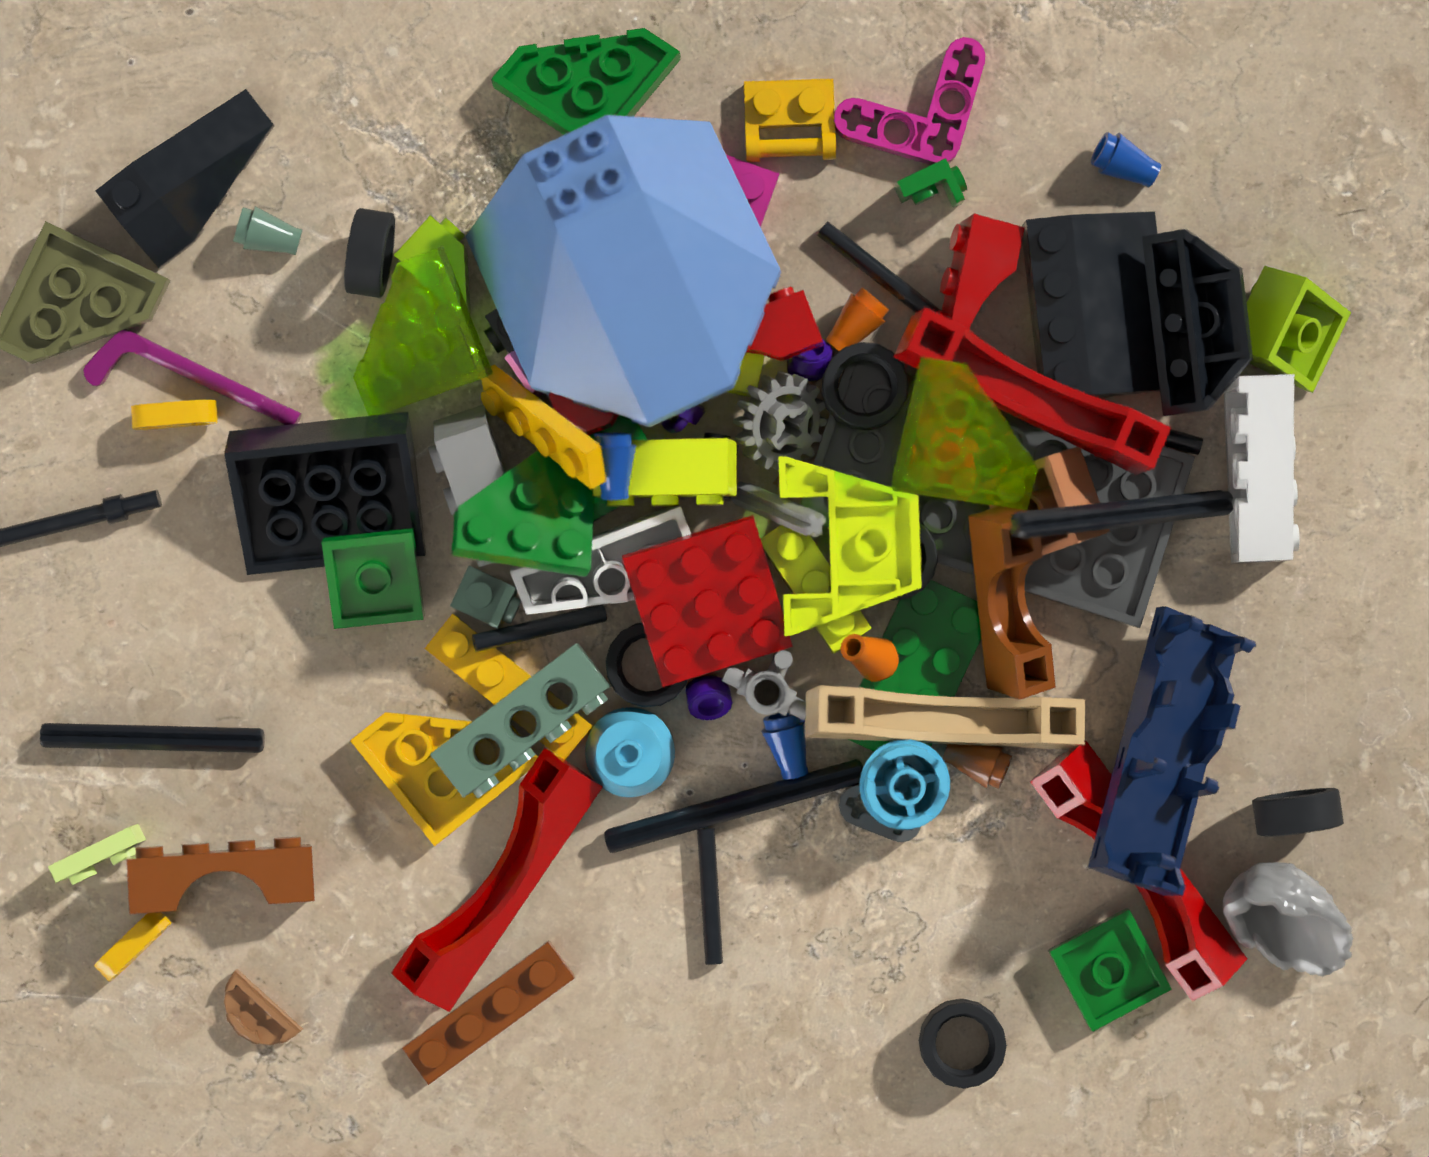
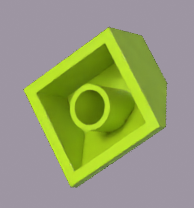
[1247,266,1351,393]

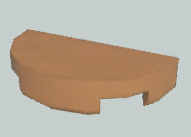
[224,969,303,1045]

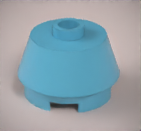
[585,707,675,797]
[860,739,950,830]

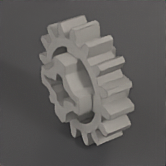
[733,371,828,471]

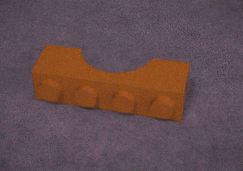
[968,505,1056,700]
[126,837,315,914]

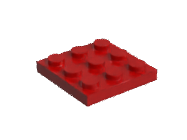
[622,515,793,687]

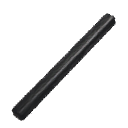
[1010,490,1234,539]
[604,759,863,853]

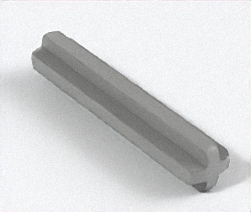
[731,481,825,537]

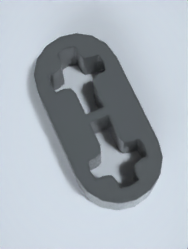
[838,784,921,842]

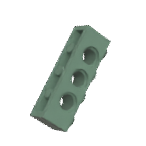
[430,643,611,798]

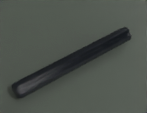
[40,723,265,753]

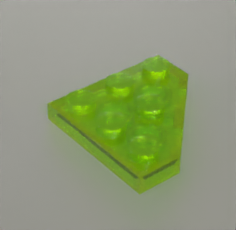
[353,246,493,416]
[891,357,1038,510]

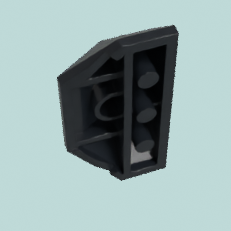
[1142,229,1253,416]

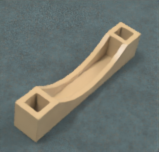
[805,686,1085,750]

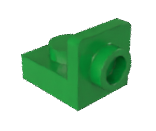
[894,158,968,208]

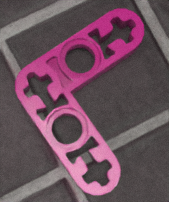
[834,37,986,165]

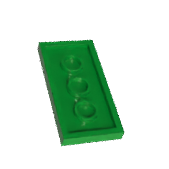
[848,580,981,752]

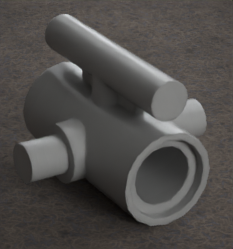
[722,651,806,720]

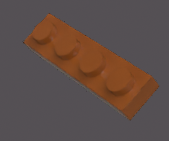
[402,941,575,1085]

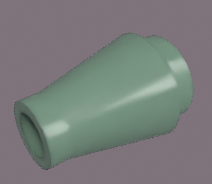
[233,206,303,255]

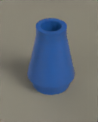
[1091,132,1161,188]
[595,433,636,500]
[761,712,809,780]

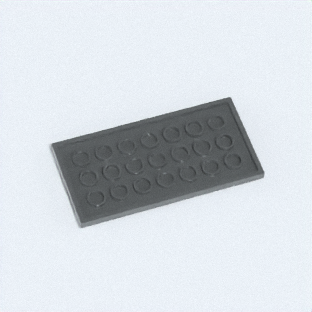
[800,360,1195,628]

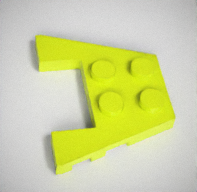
[779,456,922,636]

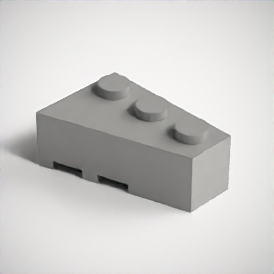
[428,405,506,567]

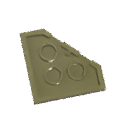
[0,221,171,364]

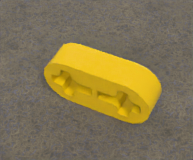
[131,400,218,430]
[94,912,172,982]

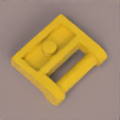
[744,79,836,162]

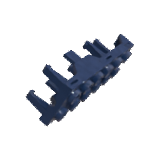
[1088,606,1256,896]

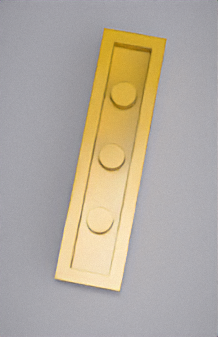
[480,364,606,490]
[424,613,593,760]

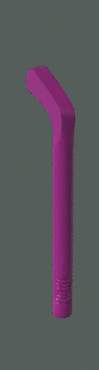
[83,330,302,425]

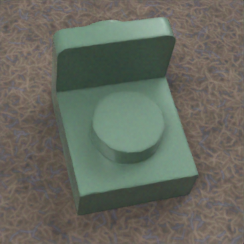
[450,566,521,629]

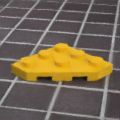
[350,712,538,847]

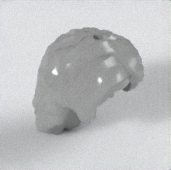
[1223,862,1353,977]

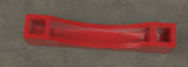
[903,213,1025,494]
[548,287,824,436]
[894,307,1171,475]
[1030,740,1248,1002]
[391,748,603,1012]

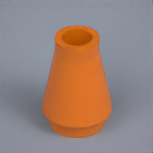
[825,288,889,352]
[841,634,899,682]

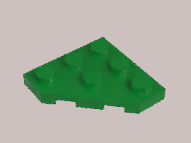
[491,28,681,135]
[451,450,594,577]

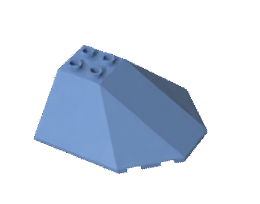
[465,115,781,427]

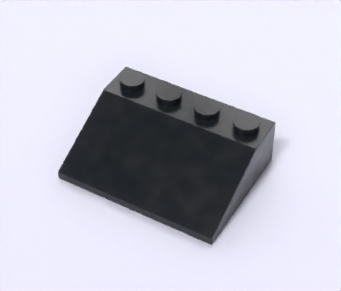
[1022,211,1160,398]
[224,412,426,575]

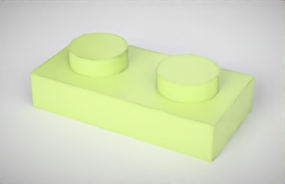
[48,824,146,885]

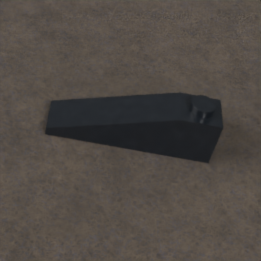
[95,89,275,269]

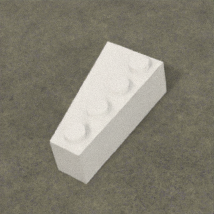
[1224,374,1300,563]
[510,505,691,615]

